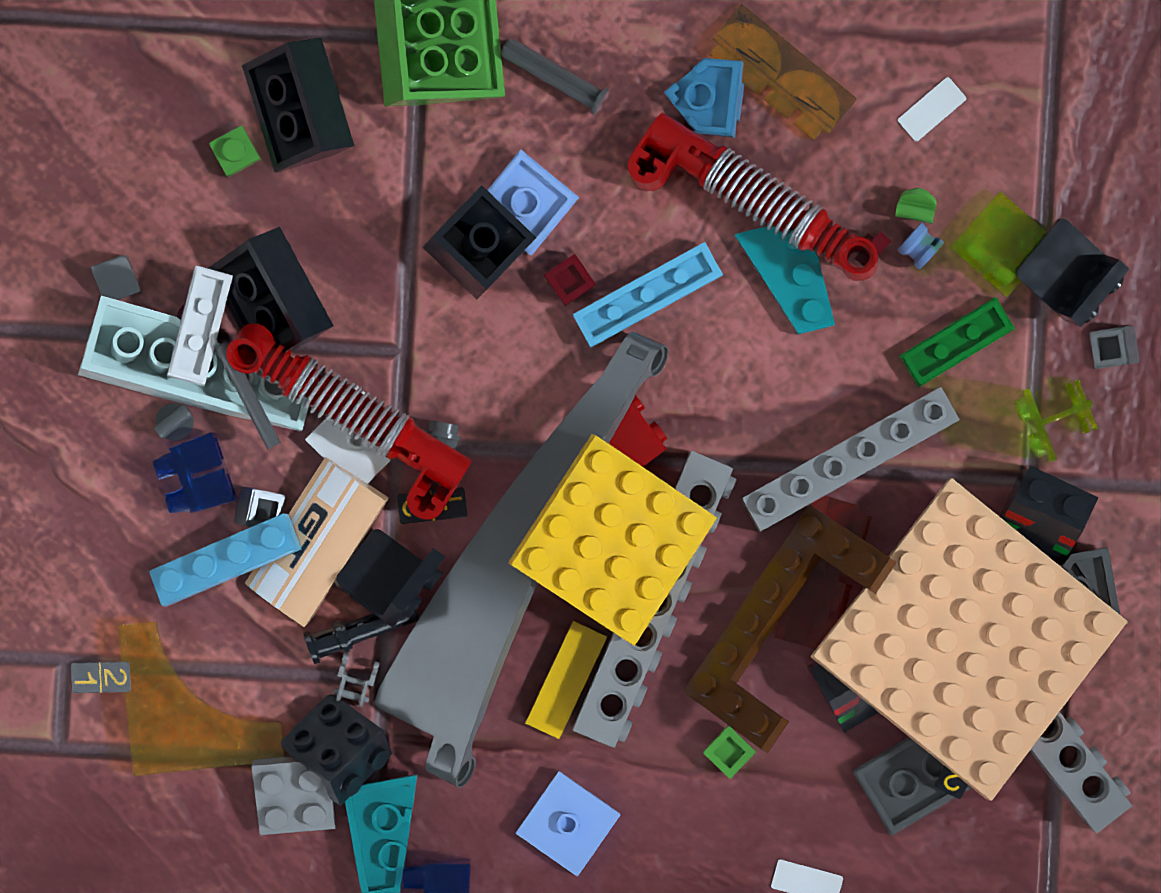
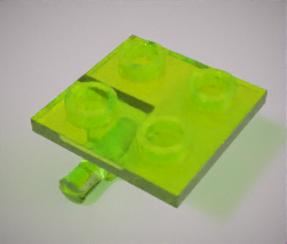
[950,191,1046,297]
[1013,379,1099,462]

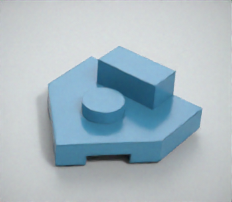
[664,58,744,138]

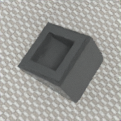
[90,255,142,300]
[1089,326,1139,369]
[234,486,286,527]

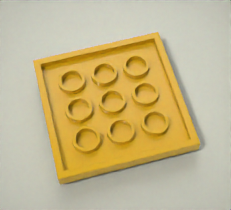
[508,434,717,646]

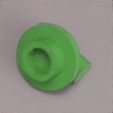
[895,188,937,224]

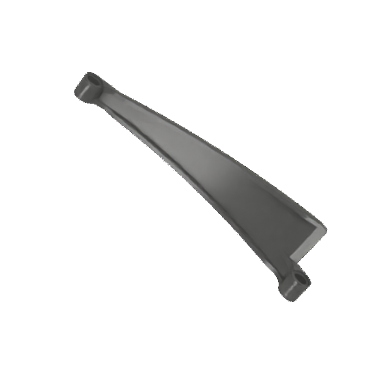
[375,331,669,788]

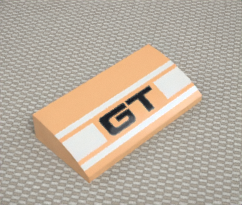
[245,457,389,627]

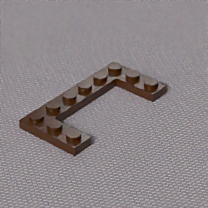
[683,504,897,753]

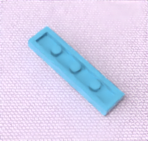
[573,242,723,348]
[149,513,301,607]

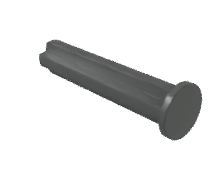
[501,38,609,115]

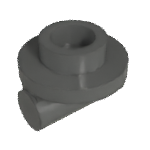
[154,403,194,441]

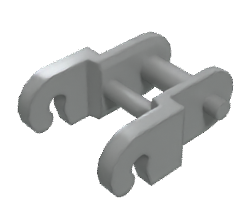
[333,653,380,708]

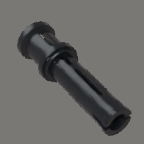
[303,610,419,664]

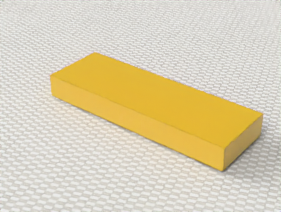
[525,620,607,739]

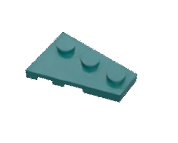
[734,226,835,335]
[345,774,418,893]

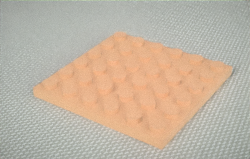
[810,478,1128,801]

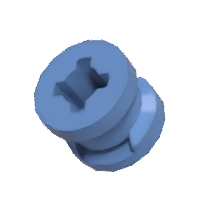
[897,222,944,270]

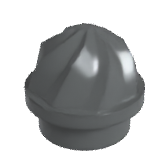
[424,421,461,449]

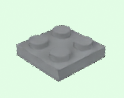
[252,757,336,835]

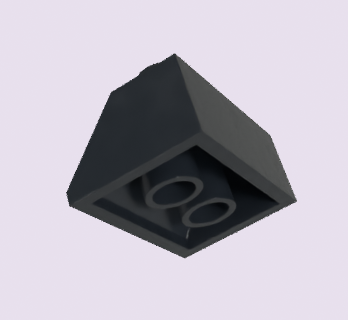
[242,38,355,173]
[207,227,334,353]

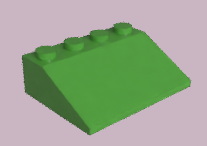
[374,0,505,107]

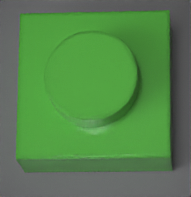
[209,125,261,178]
[702,725,756,779]

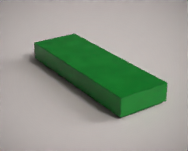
[899,297,1015,388]

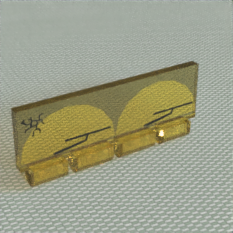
[709,4,857,140]

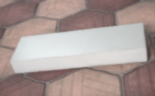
[167,266,233,386]

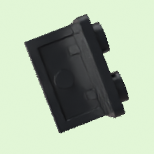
[1015,218,1129,327]
[335,529,445,628]
[281,694,393,806]

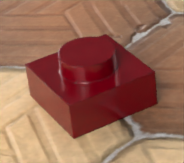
[851,231,892,267]
[544,254,596,306]

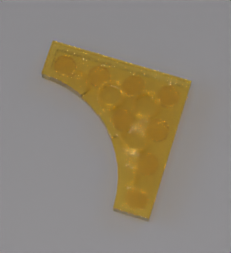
[118,621,285,776]

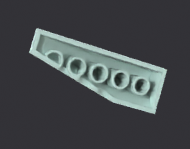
[78,296,309,431]

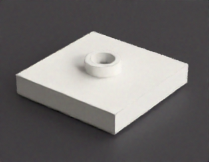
[305,386,392,484]

